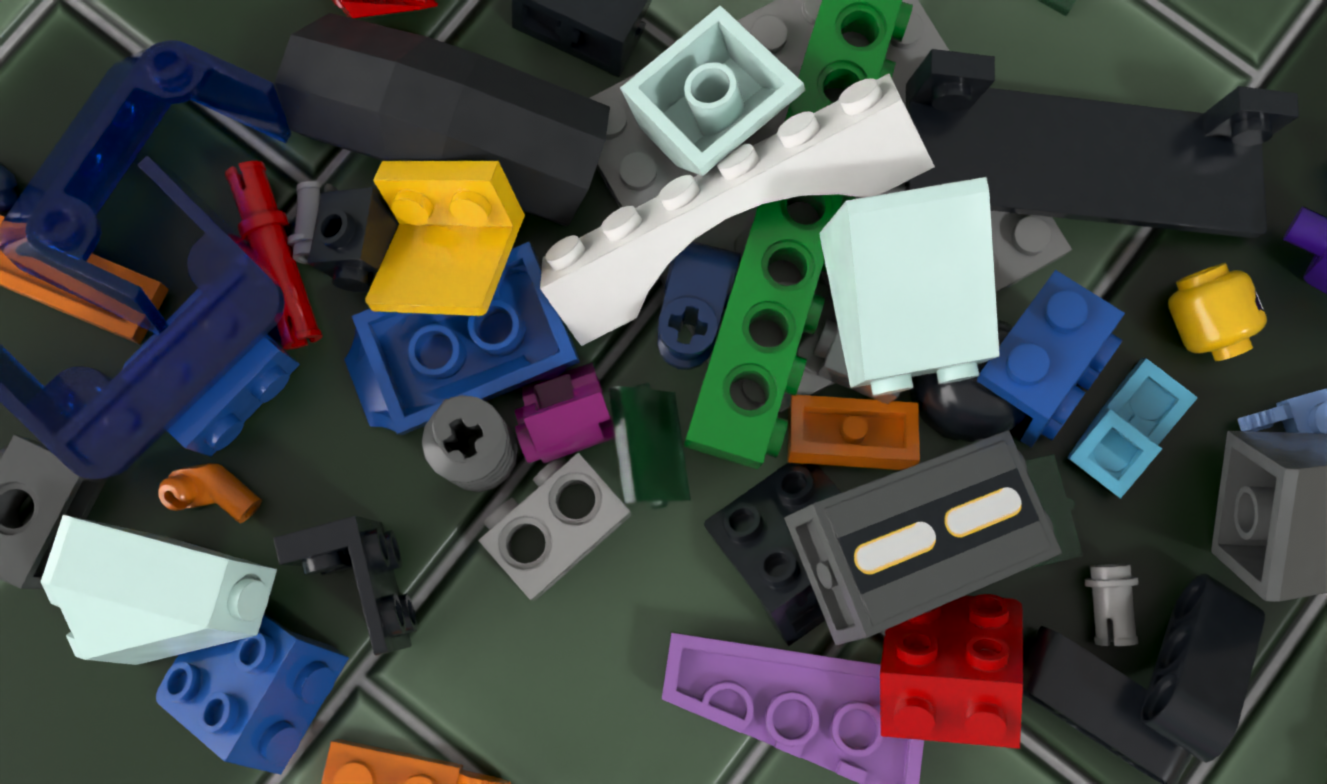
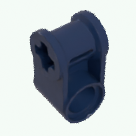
[657,241,741,370]

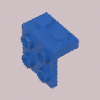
[977,270,1125,448]
[122,284,300,457]
[156,612,349,775]

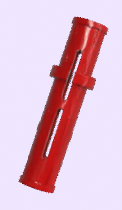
[224,161,323,350]

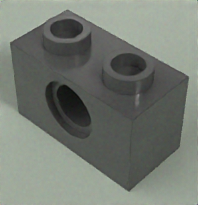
[0,435,110,589]

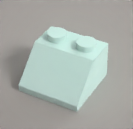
[620,6,805,176]

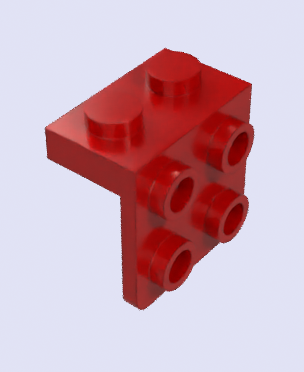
[880,594,1023,749]

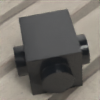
[308,187,399,292]

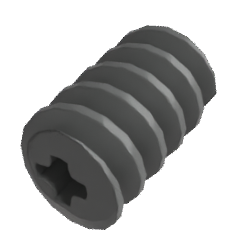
[422,395,518,492]

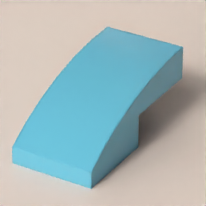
[1067,358,1198,499]

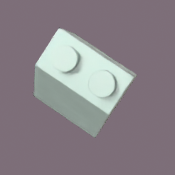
[819,177,999,396]

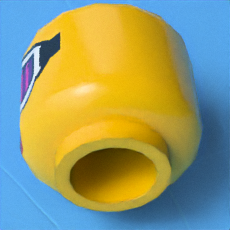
[1168,263,1267,361]

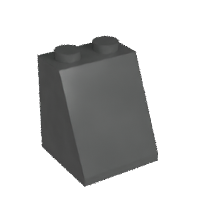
[1211,431,1327,602]

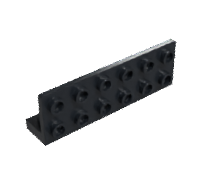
[905,49,1299,238]

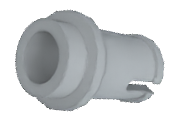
[287,181,338,265]
[1085,564,1139,646]

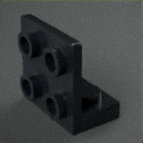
[704,463,842,646]
[273,516,417,656]

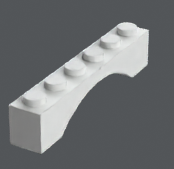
[540,74,935,346]

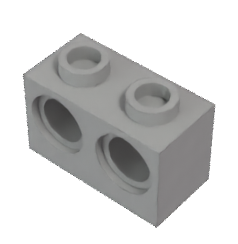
[478,453,631,601]

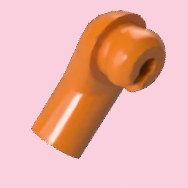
[158,463,262,524]

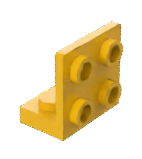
[365,161,525,316]

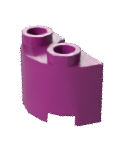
[515,362,618,463]

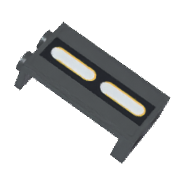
[784,430,1062,645]

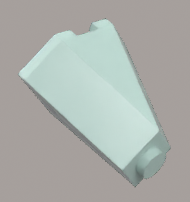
[41,515,277,665]

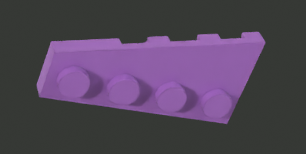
[662,632,924,784]

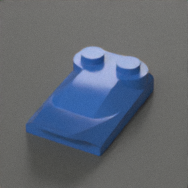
[344,242,580,435]

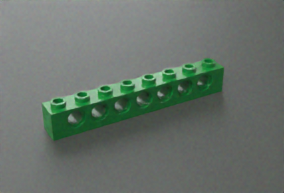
[684,0,913,470]

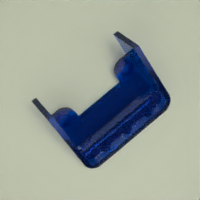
[0,40,292,337]
[0,156,285,479]

